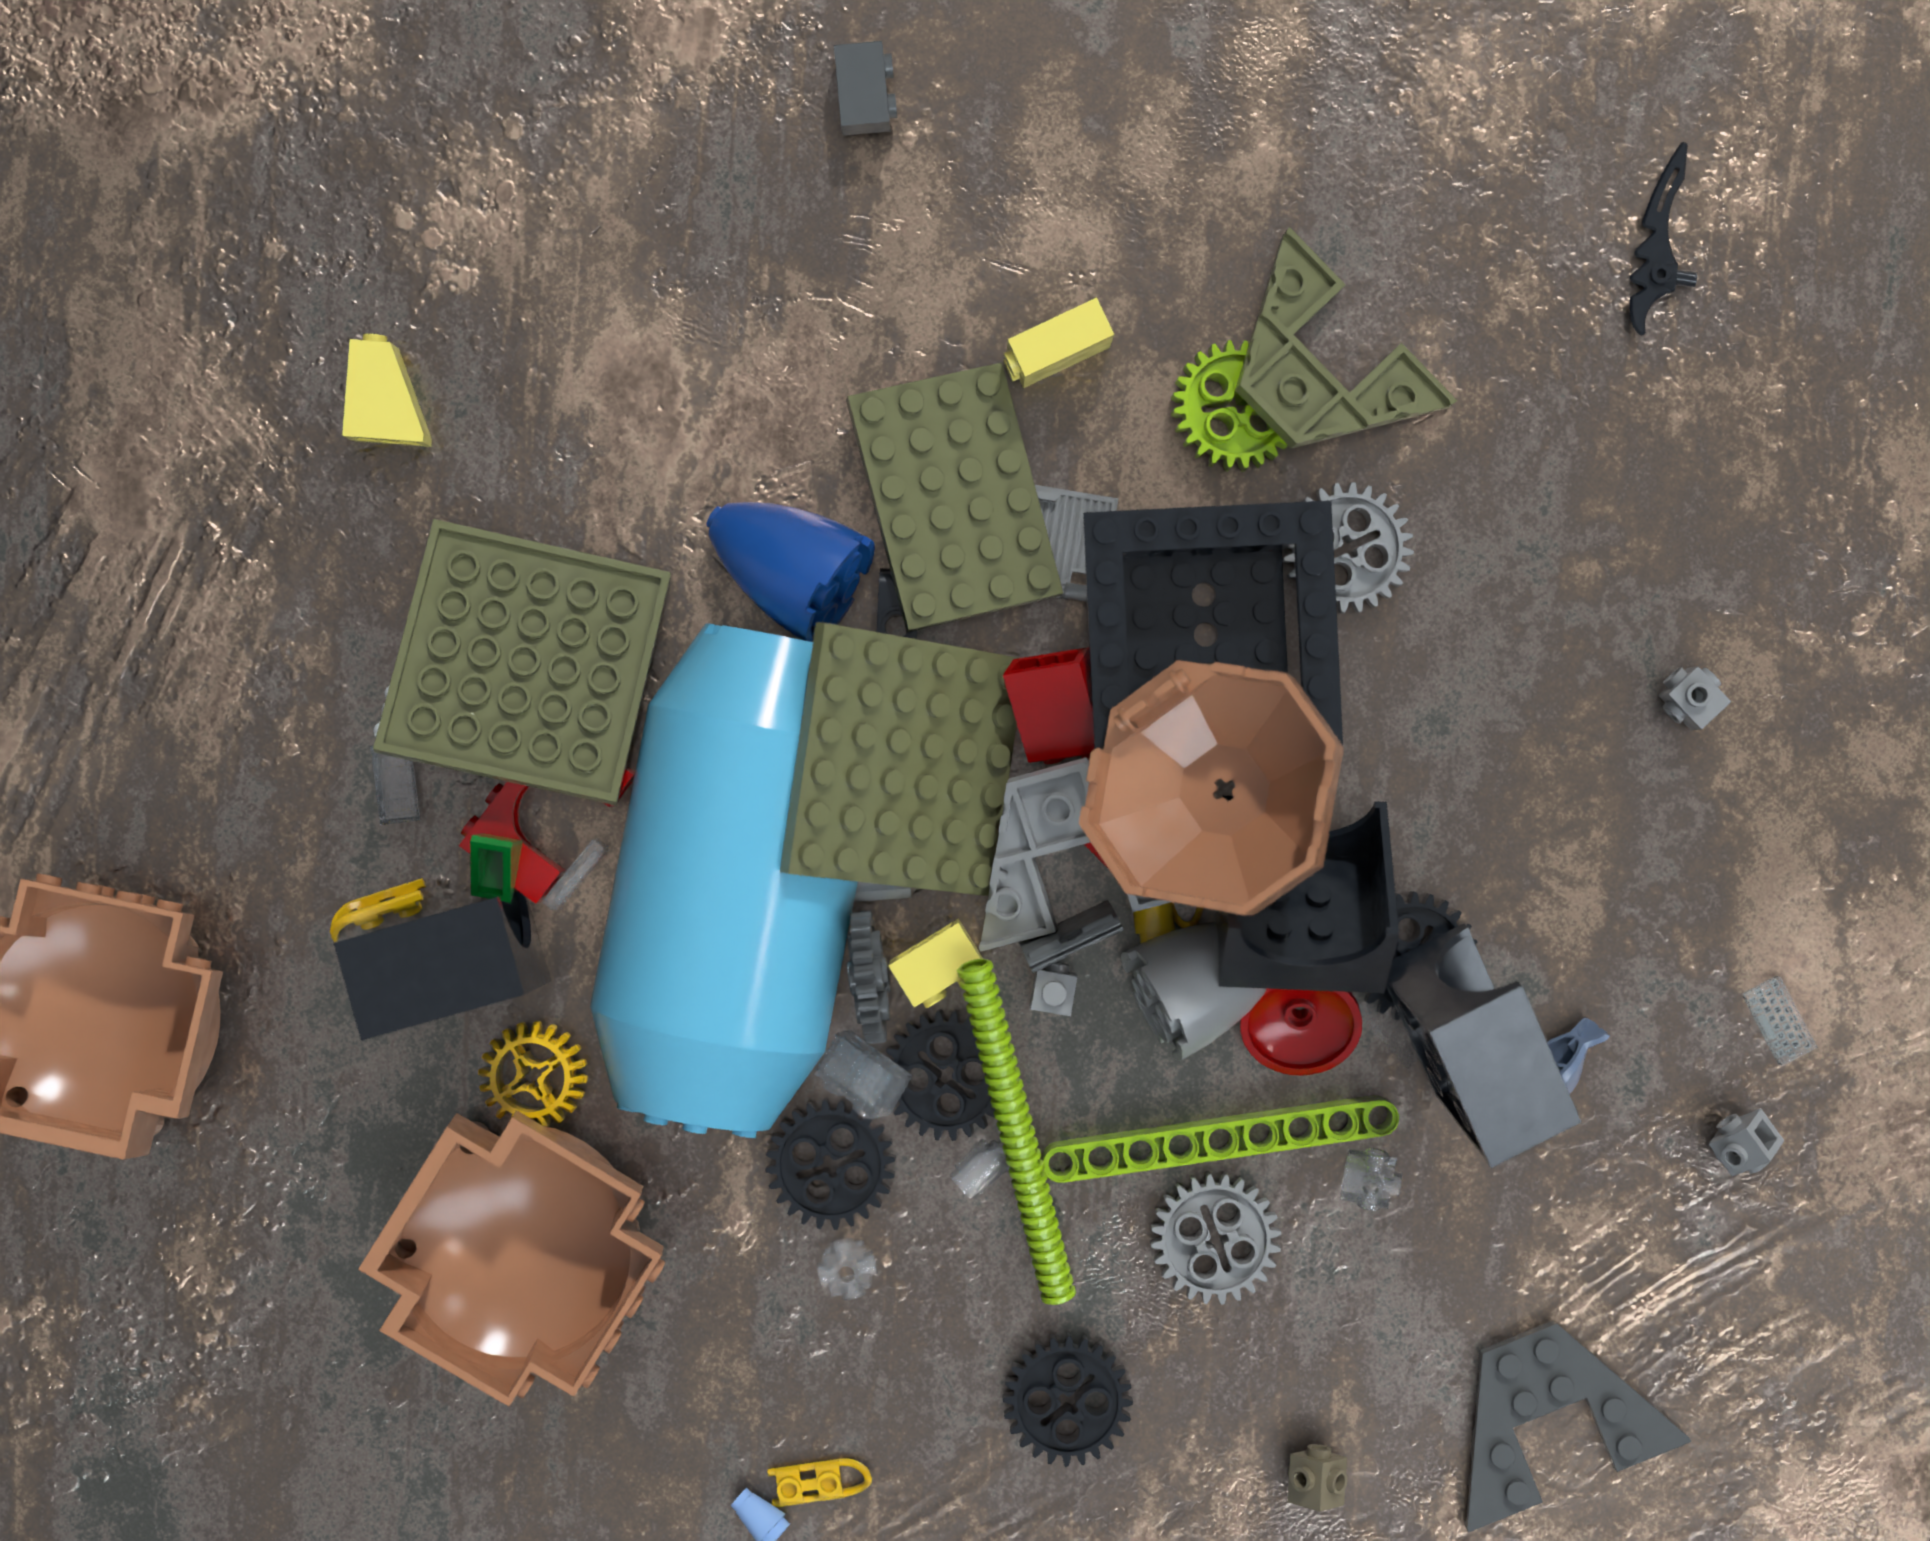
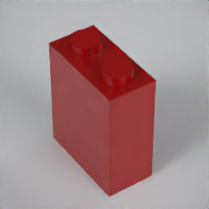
[1003,647,1094,764]

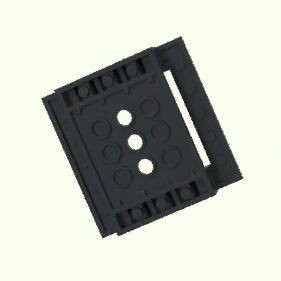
[1083,500,1343,750]

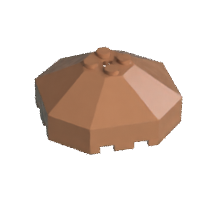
[1078,660,1344,916]

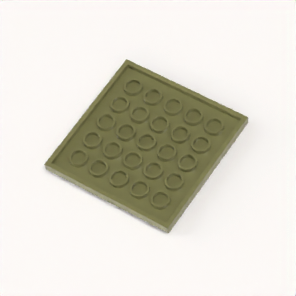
[373,519,671,806]
[780,622,1019,896]

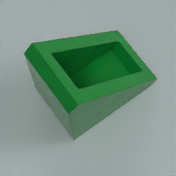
[470,833,523,903]

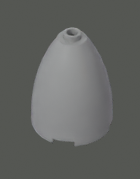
[1121,922,1266,1061]

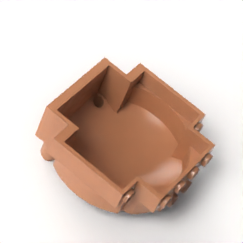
[0,873,223,1160]
[358,1110,665,1407]

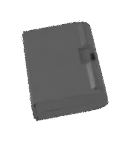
[1019,900,1124,973]

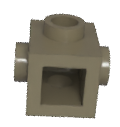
[1287,1444,1348,1512]

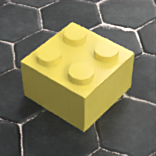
[888,918,983,1008]

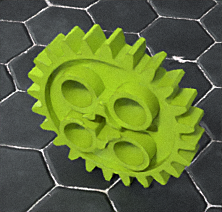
[1171,340,1288,472]

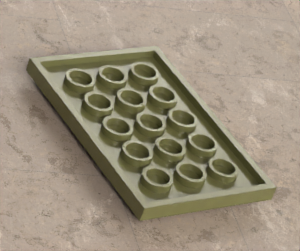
[846,362,1063,632]

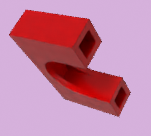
[459,766,635,904]

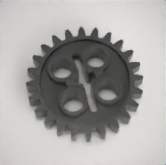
[846,910,891,1044]

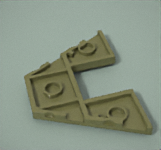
[1235,227,1457,449]

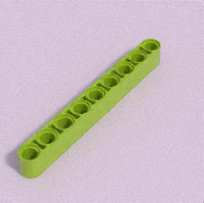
[1042,1095,1399,1183]

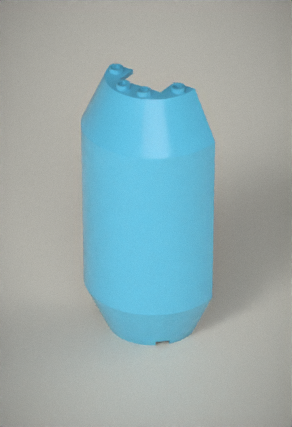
[590,623,858,1138]

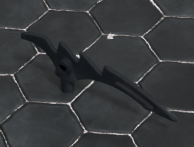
[1629,142,1697,335]

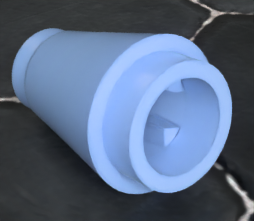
[731,1488,790,1541]

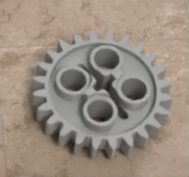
[1282,482,1414,614]
[1150,1172,1281,1305]

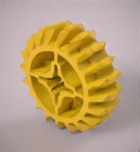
[478,1021,588,1127]

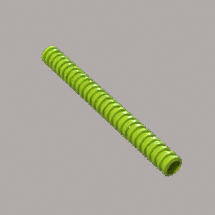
[957,959,1076,1305]

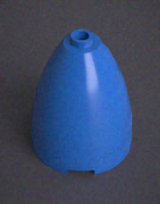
[706,502,875,642]

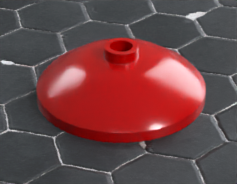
[1240,989,1362,1076]

